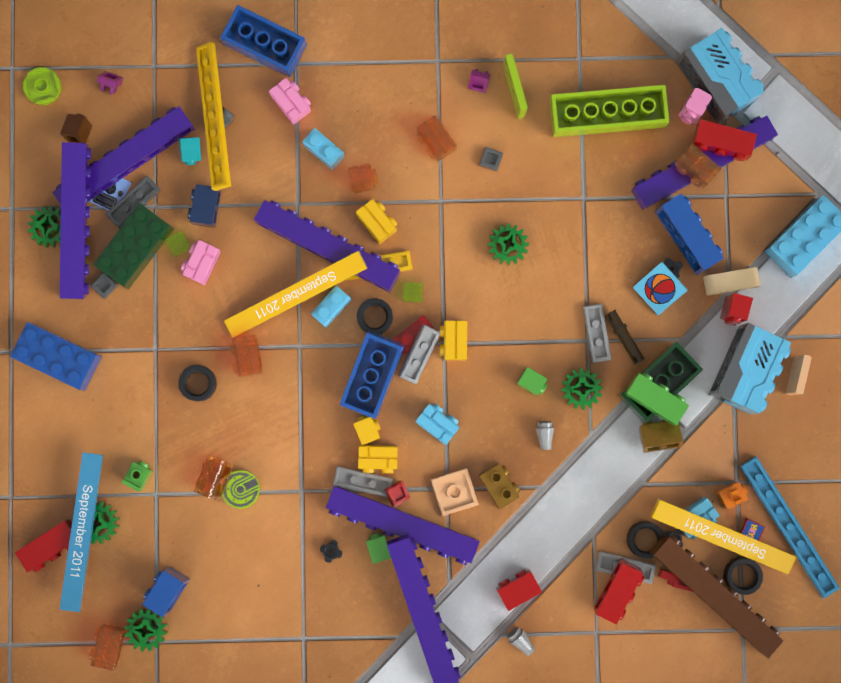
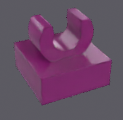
[468,69,490,93]
[97,71,123,95]

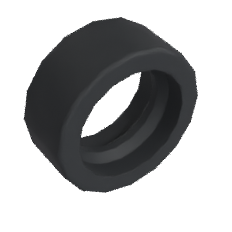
[357,298,393,334]
[178,365,217,402]
[627,521,664,559]
[723,557,763,595]

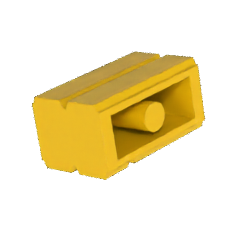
[355,199,398,245]
[440,321,467,361]
[358,445,398,473]

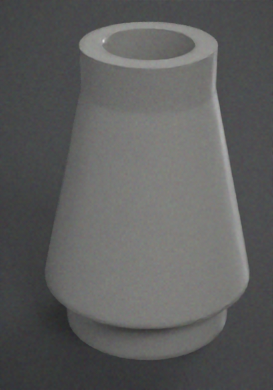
[535,421,554,450]
[507,627,535,656]

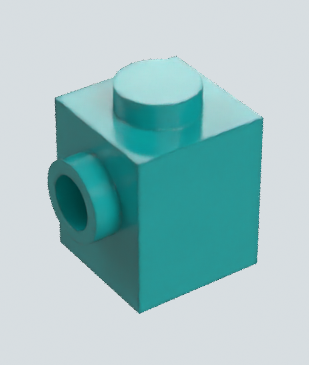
[178,137,201,165]

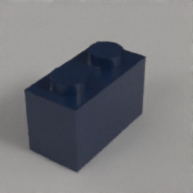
[188,184,221,228]

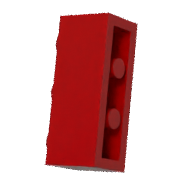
[691,119,757,161]
[15,519,72,573]
[594,558,644,625]

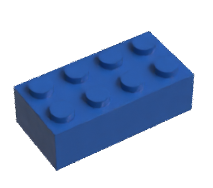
[220,5,307,78]
[655,193,724,275]
[10,322,102,391]
[339,331,405,419]

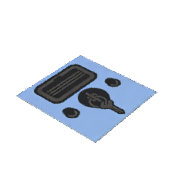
[89,179,132,211]

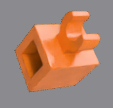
[714,481,748,510]

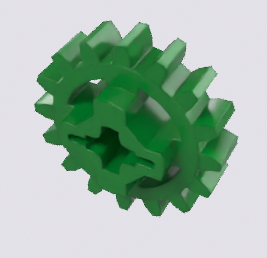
[27,206,61,248]
[487,223,529,266]
[561,368,603,410]
[91,502,120,544]
[124,608,168,652]

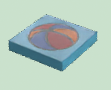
[633,262,688,316]

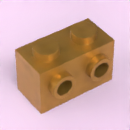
[639,420,683,453]
[479,464,520,509]

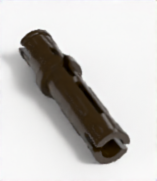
[605,309,645,365]

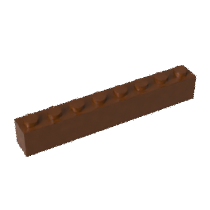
[649,534,783,659]

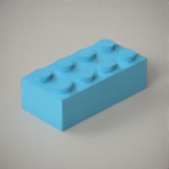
[764,195,841,278]

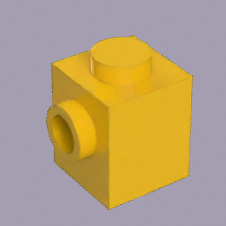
[354,415,381,445]

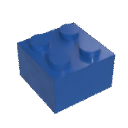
[142,567,190,617]

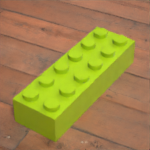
[549,85,669,137]

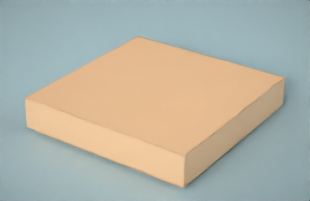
[785,355,811,396]
[430,468,479,516]

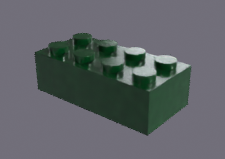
[93,203,174,290]
[617,341,703,423]

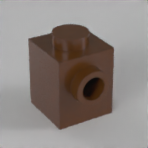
[60,113,92,143]

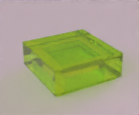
[165,231,191,257]
[403,282,423,303]

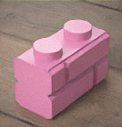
[269,78,311,125]
[678,88,712,125]
[181,240,221,286]

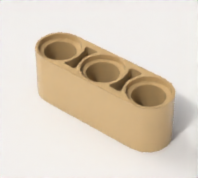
[703,267,761,296]

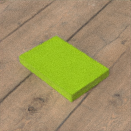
[503,54,528,119]

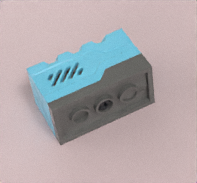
[676,28,764,124]
[708,323,791,414]

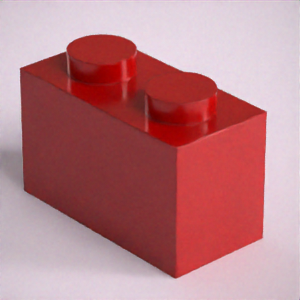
[720,293,753,326]
[496,569,542,611]

